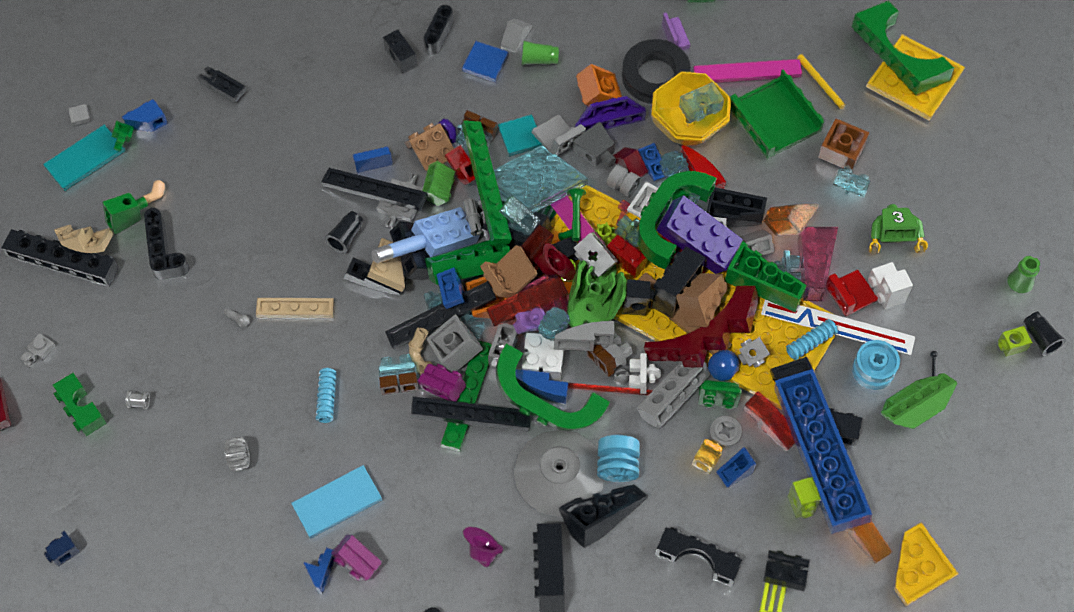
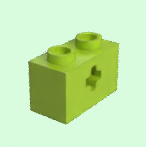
[787,477,821,518]

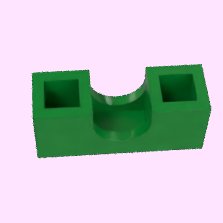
[53,373,107,437]

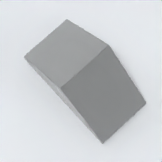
[501,19,532,53]

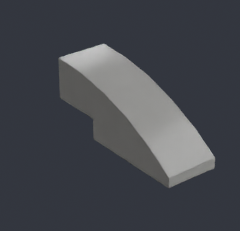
[554,321,614,351]

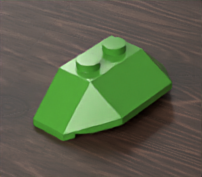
[881,373,957,429]

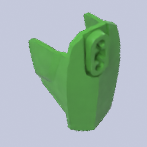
[568,253,627,327]

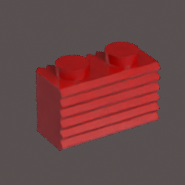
[607,234,647,278]

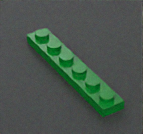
[441,340,492,452]

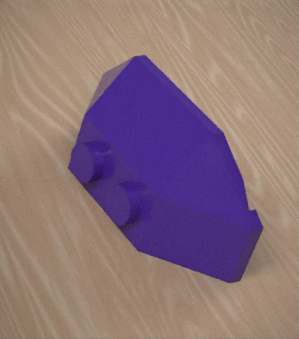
[575,96,646,132]

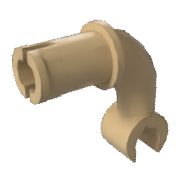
[408,328,432,374]

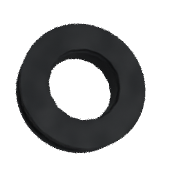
[622,39,690,104]

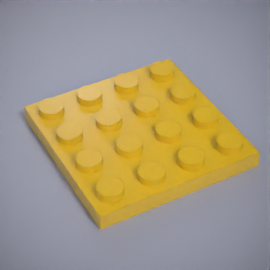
[866,34,965,121]

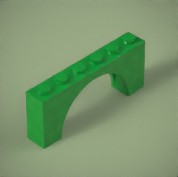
[851,0,954,95]

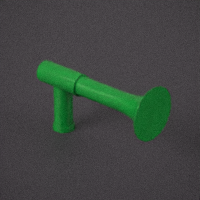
[558,188,586,241]

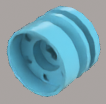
[597,435,640,482]

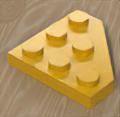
[894,522,958,607]

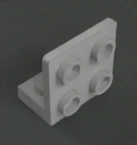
[532,115,586,157]

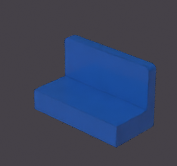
[353,146,393,173]

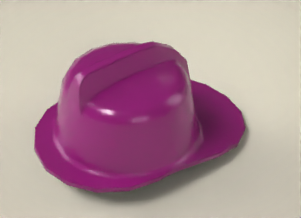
[463,527,503,567]

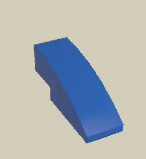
[516,369,568,404]

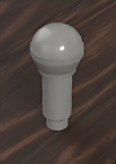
[224,309,250,327]

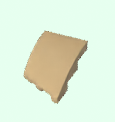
[54,225,114,253]

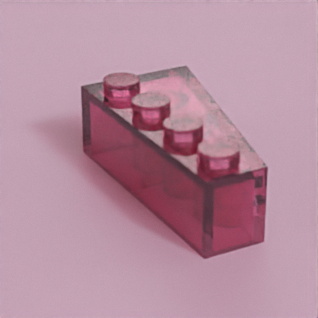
[798,226,838,301]

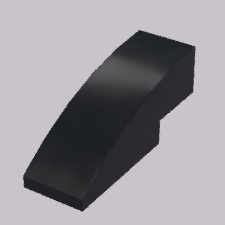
[344,257,407,295]

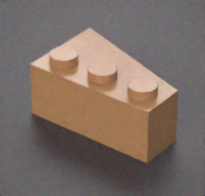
[676,273,727,327]

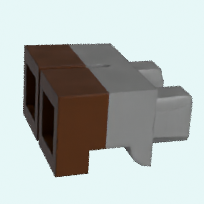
[586,332,632,377]

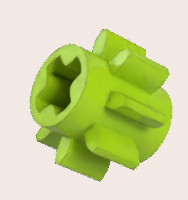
[595,222,616,245]

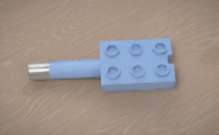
[371,207,480,263]

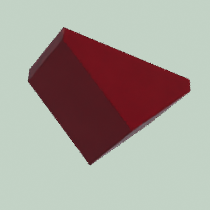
[613,147,648,178]

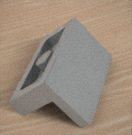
[736,229,775,256]

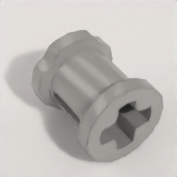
[125,391,150,409]

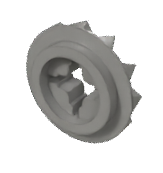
[710,416,742,447]

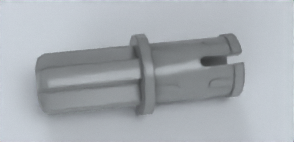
[463,198,483,236]

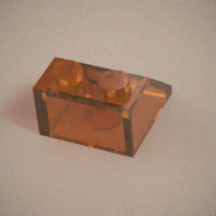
[763,204,819,236]

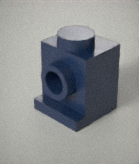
[44,531,80,567]

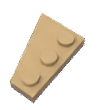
[367,238,405,292]

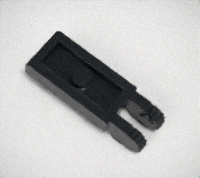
[197,66,247,103]

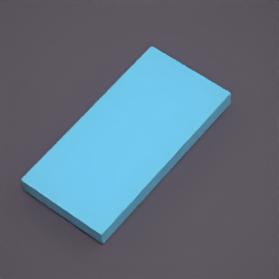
[291,465,382,539]

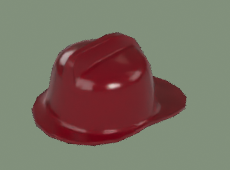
[534,243,576,281]

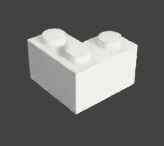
[868,262,913,309]

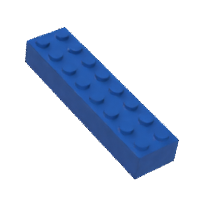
[774,369,872,534]

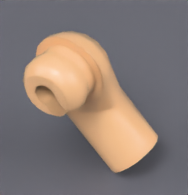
[143,180,165,204]

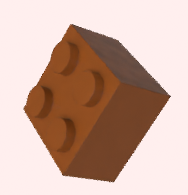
[818,118,870,172]

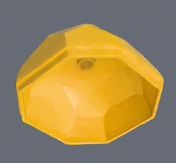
[651,72,731,146]

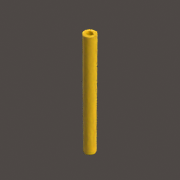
[797,54,846,109]

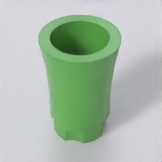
[522,40,559,65]
[1007,256,1040,293]

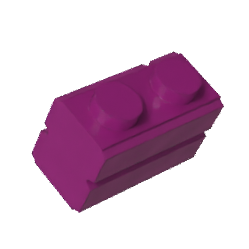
[418,364,466,402]
[331,534,382,581]

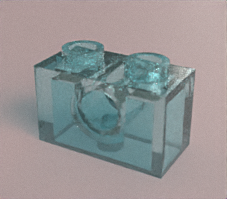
[679,82,724,123]

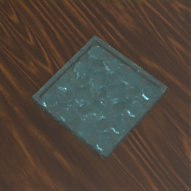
[494,145,588,216]

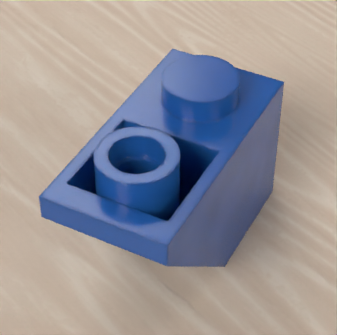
[122,99,168,132]

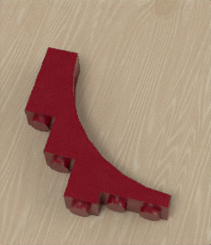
[644,286,759,368]

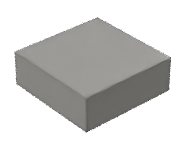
[68,104,91,126]

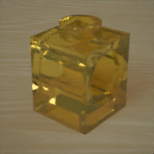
[692,438,723,474]

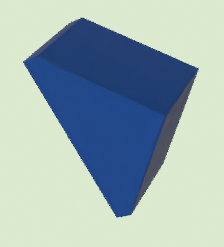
[716,447,756,488]

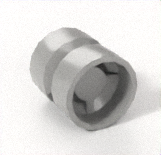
[606,164,641,198]

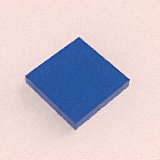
[462,41,508,82]

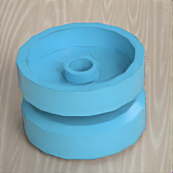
[852,340,900,390]

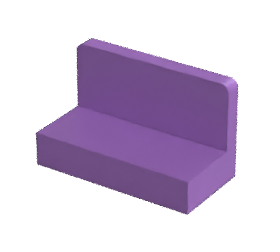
[662,12,690,50]

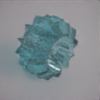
[659,150,689,179]
[538,307,570,341]

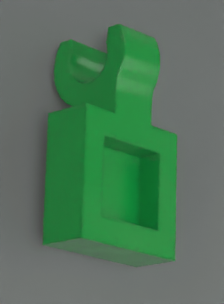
[111,120,134,152]

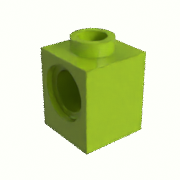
[998,326,1032,357]

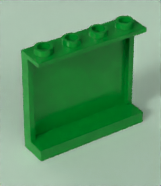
[729,69,824,159]

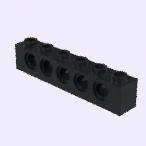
[1,229,119,287]

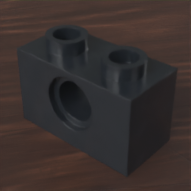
[383,29,418,74]
[622,279,654,316]

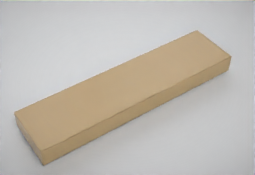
[256,298,334,318]

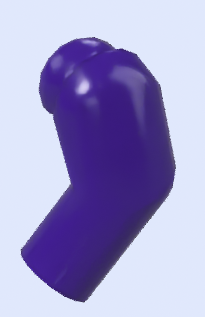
[438,119,456,143]

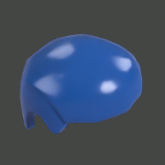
[708,350,740,381]

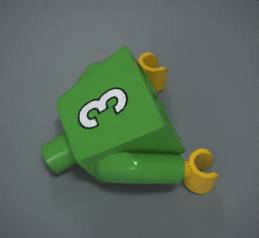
[868,204,928,254]

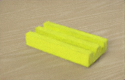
[759,582,786,612]

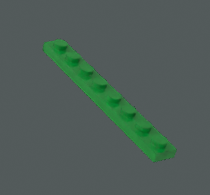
[462,120,512,244]

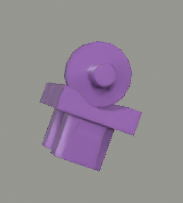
[513,308,550,334]

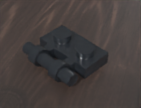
[763,550,810,592]

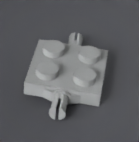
[377,173,423,228]

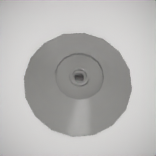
[514,430,604,517]

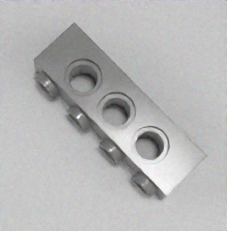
[637,361,710,429]

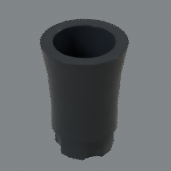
[325,211,364,253]
[1023,312,1066,356]

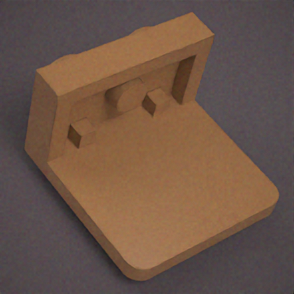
[405,123,454,172]
[480,246,537,299]

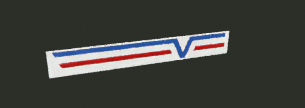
[761,300,915,355]

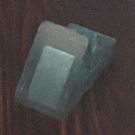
[499,196,540,235]

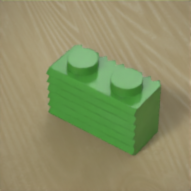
[422,161,456,206]

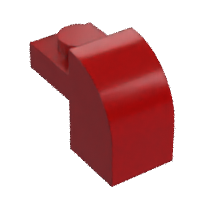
[444,145,475,185]

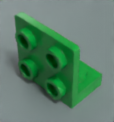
[698,380,741,409]

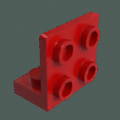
[825,270,878,317]

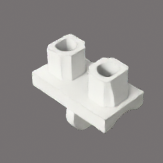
[630,353,661,394]

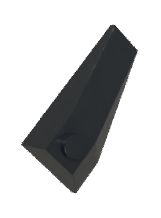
[559,484,647,548]

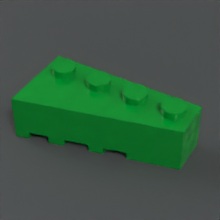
[425,239,510,285]
[724,241,807,312]

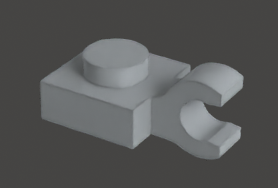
[20,333,56,368]

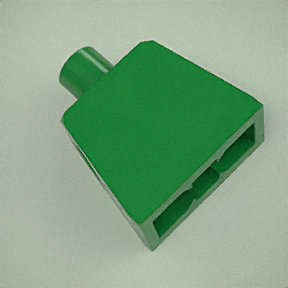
[102,193,148,235]

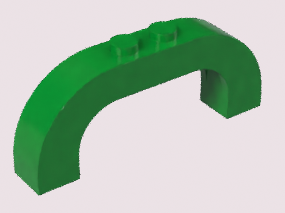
[638,171,716,270]
[496,343,610,431]

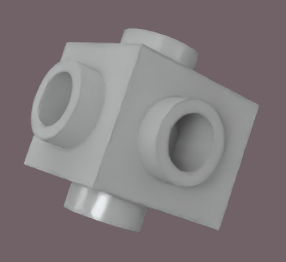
[738,337,770,368]

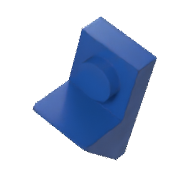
[436,267,465,309]
[304,548,336,594]

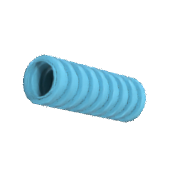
[786,319,838,360]
[315,368,337,423]

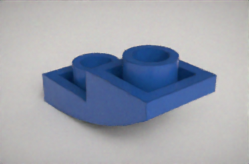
[638,143,671,181]

